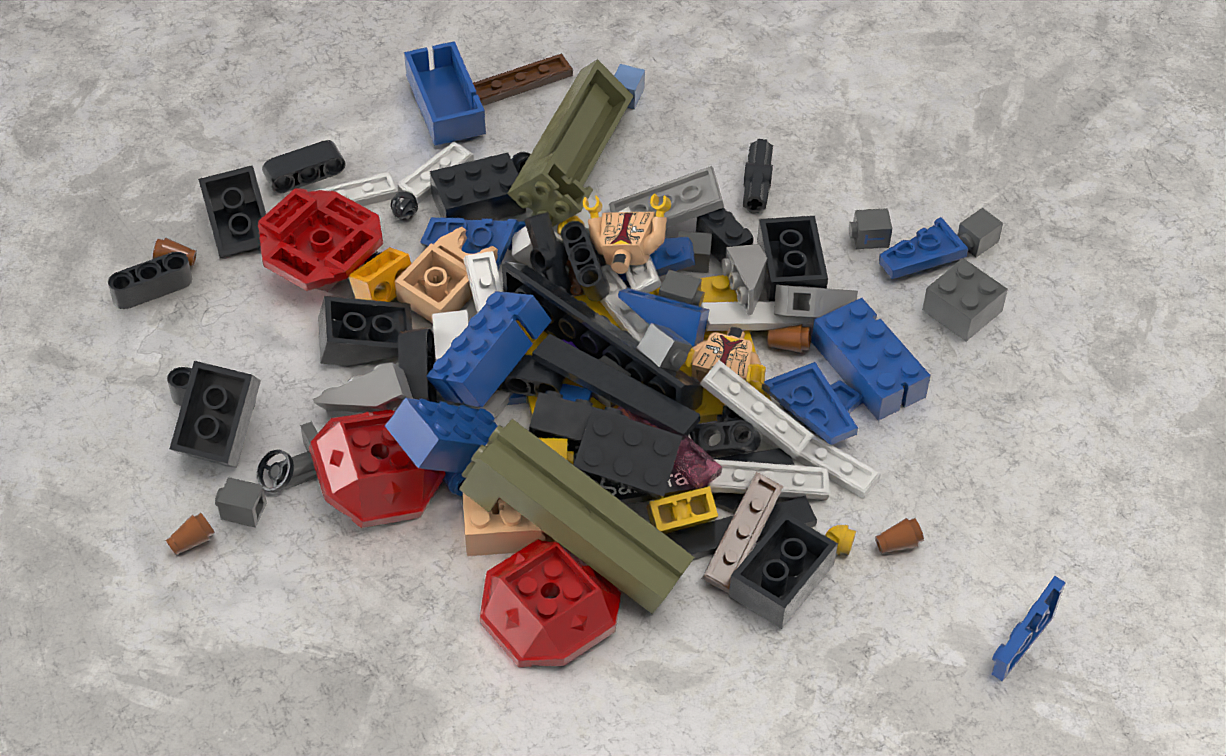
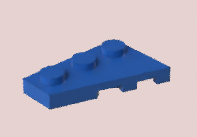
[420,217,519,271]
[879,217,968,279]
[617,237,695,287]
[762,362,858,445]
[992,576,1066,682]

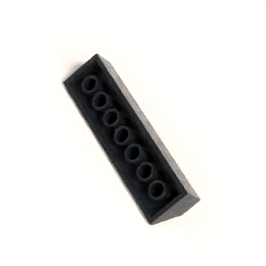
[502,261,703,411]

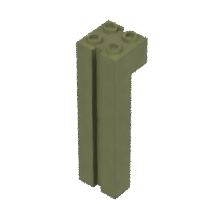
[507,59,633,227]
[459,419,695,614]

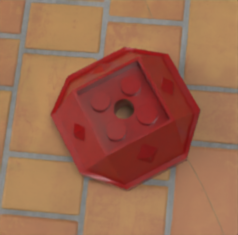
[258,188,383,292]
[309,409,446,528]
[480,539,621,667]

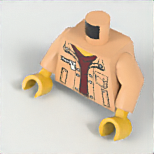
[583,194,671,274]
[684,327,766,384]

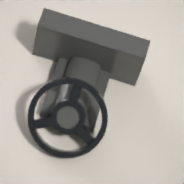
[257,421,318,493]

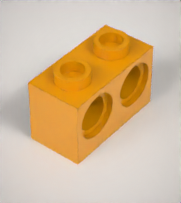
[348,247,411,302]

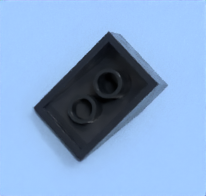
[198,165,266,258]
[318,296,413,366]

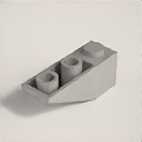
[722,244,767,315]
[774,285,858,318]
[313,362,413,413]

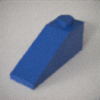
[618,288,710,347]

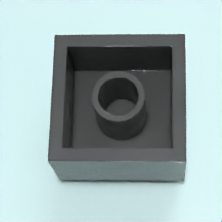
[922,258,1008,342]

